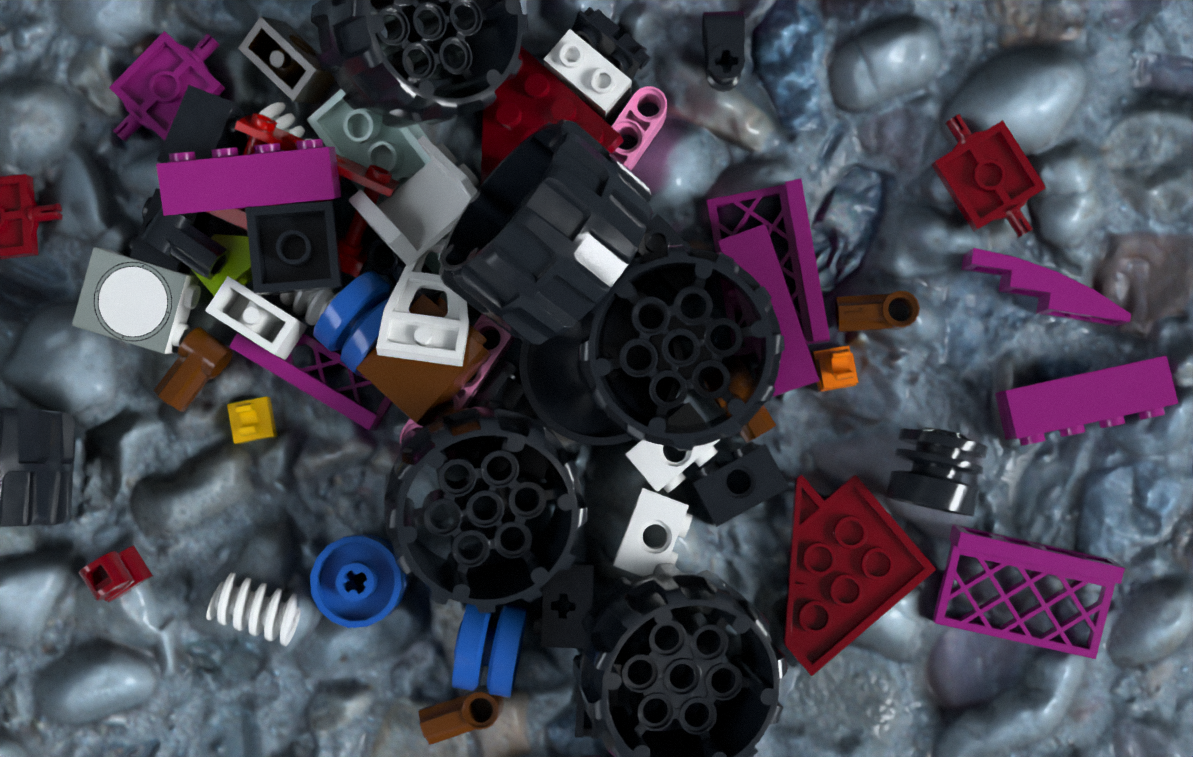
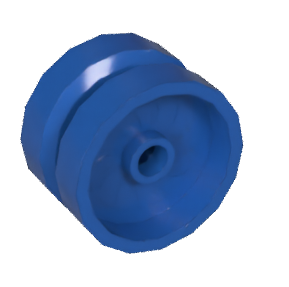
[313,271,412,376]
[310,534,410,628]
[452,603,528,698]

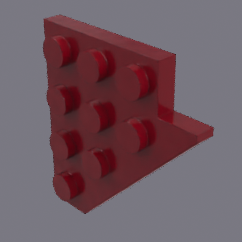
[480,46,624,186]
[783,474,936,676]

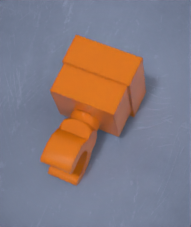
[811,345,859,392]

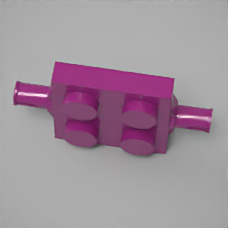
[109,31,226,142]

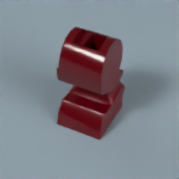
[78,545,153,603]

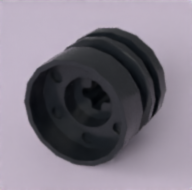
[886,427,988,517]

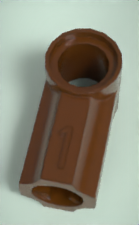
[835,291,920,332]
[153,326,233,412]
[703,357,776,444]
[418,685,504,745]

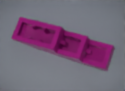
[961,248,1131,326]

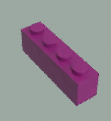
[156,139,341,216]
[717,224,820,397]
[995,356,1178,446]

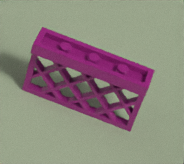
[707,178,830,357]
[932,524,1125,659]

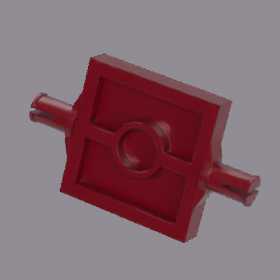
[931,114,1046,238]
[0,174,63,259]

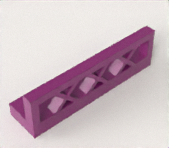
[229,333,393,431]

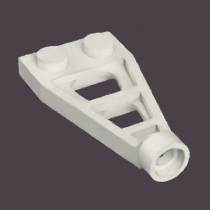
[376,231,469,367]

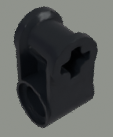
[702,11,745,92]

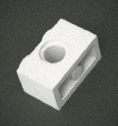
[544,29,632,122]
[205,276,307,360]
[625,402,720,493]
[613,487,693,577]

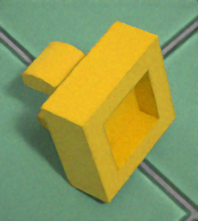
[227,396,277,444]

